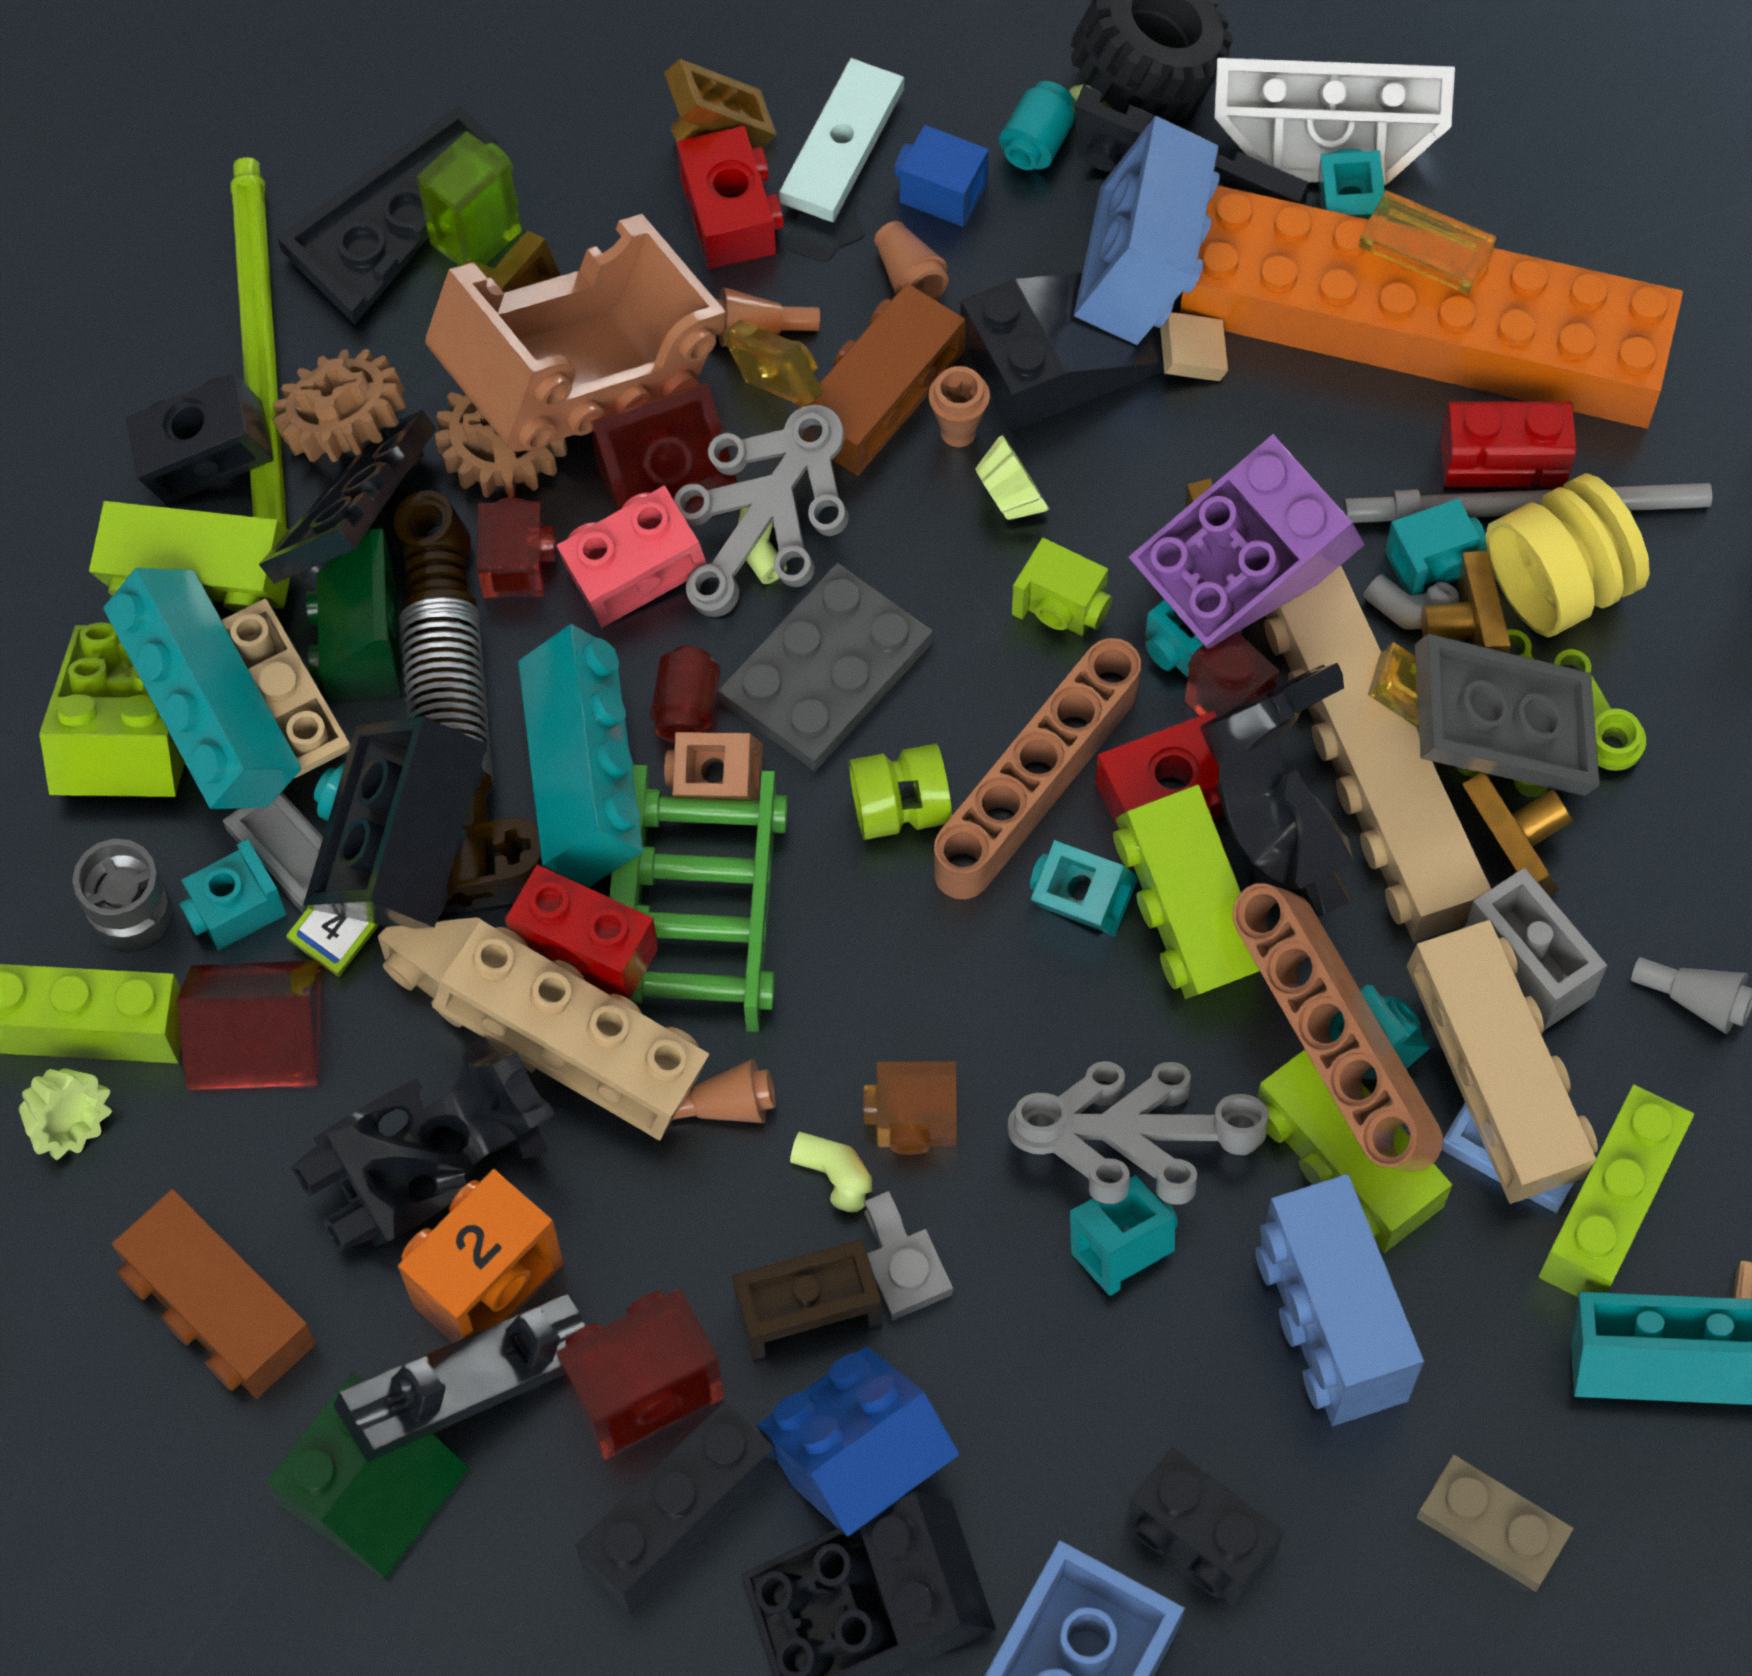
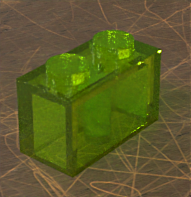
[417,131,522,266]

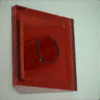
[590,382,738,513]
[177,960,321,1090]

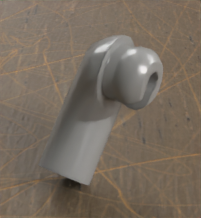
[1363,574,1460,630]

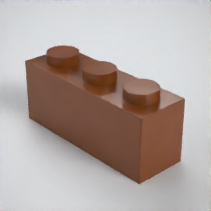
[797,283,965,476]
[111,1189,316,1400]

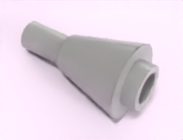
[1631,957,1752,1034]

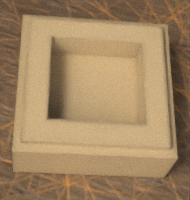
[1160,312,1228,381]

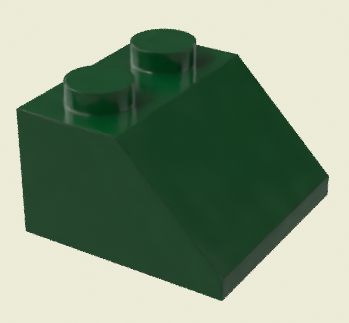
[306,528,403,704]
[266,1372,470,1581]

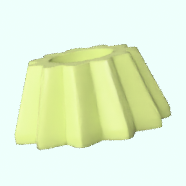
[975,435,1050,520]
[19,1068,112,1160]

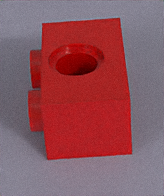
[676,126,784,270]
[1095,711,1225,830]
[505,865,658,1000]

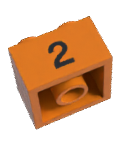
[398,1169,564,1343]

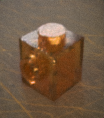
[864,1061,957,1155]

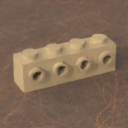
[1406,919,1598,1204]
[432,920,709,1141]

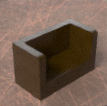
[732,1239,882,1361]

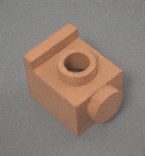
[664,732,763,800]

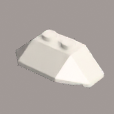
[1214,58,1455,185]

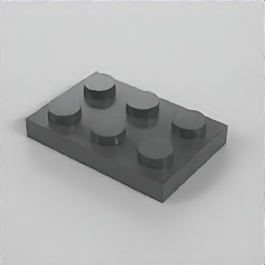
[718,563,933,772]
[1415,634,1599,796]

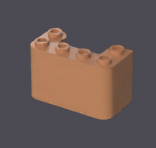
[425,214,726,452]

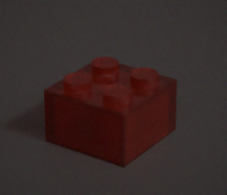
[556,1288,724,1461]

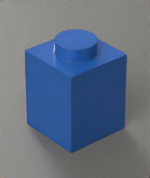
[894,125,989,228]

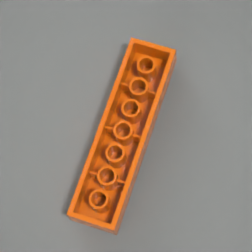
[1180,185,1683,429]

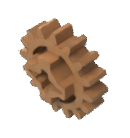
[273,349,406,462]
[435,392,567,498]

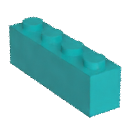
[103,568,302,809]
[518,624,643,888]
[1570,1292,1752,1405]

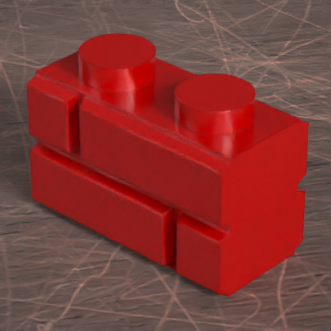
[1440,401,1576,487]

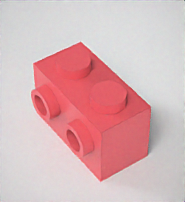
[556,485,707,628]

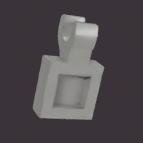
[864,1191,953,1321]

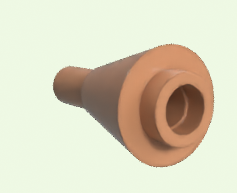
[715,287,820,347]
[673,1059,776,1123]

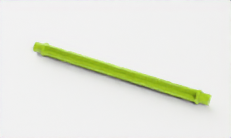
[230,157,287,528]

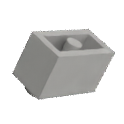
[1464,867,1608,1030]

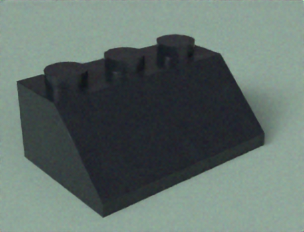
[303,716,487,929]

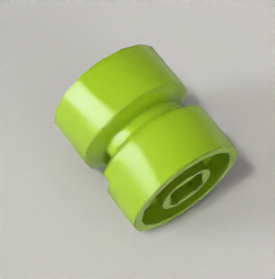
[848,743,952,840]

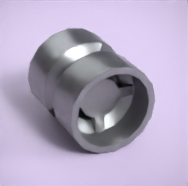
[72,839,173,951]

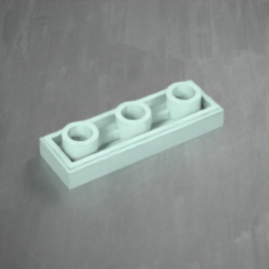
[779,58,904,223]

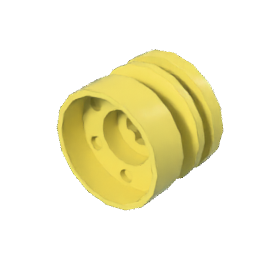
[1485,473,1650,638]

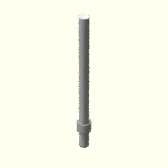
[1343,483,1712,523]

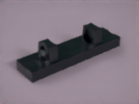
[333,1294,602,1462]

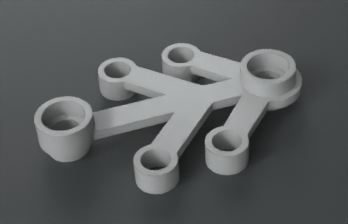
[674,405,849,617]
[1008,1061,1268,1205]

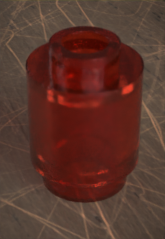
[650,646,721,743]

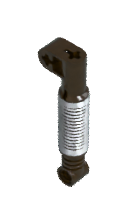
[393,491,560,912]

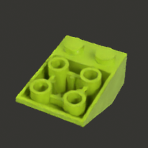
[39,622,185,797]

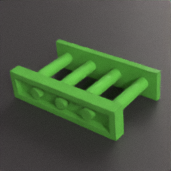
[609,765,788,1032]

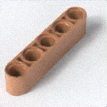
[934,638,1141,899]
[1233,884,1443,1172]

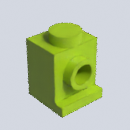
[1012,537,1113,637]

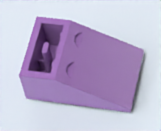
[1129,434,1364,649]

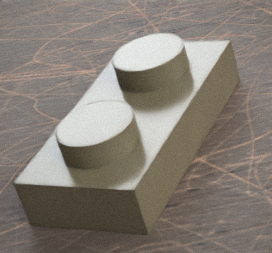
[1416,1455,1574,1592]

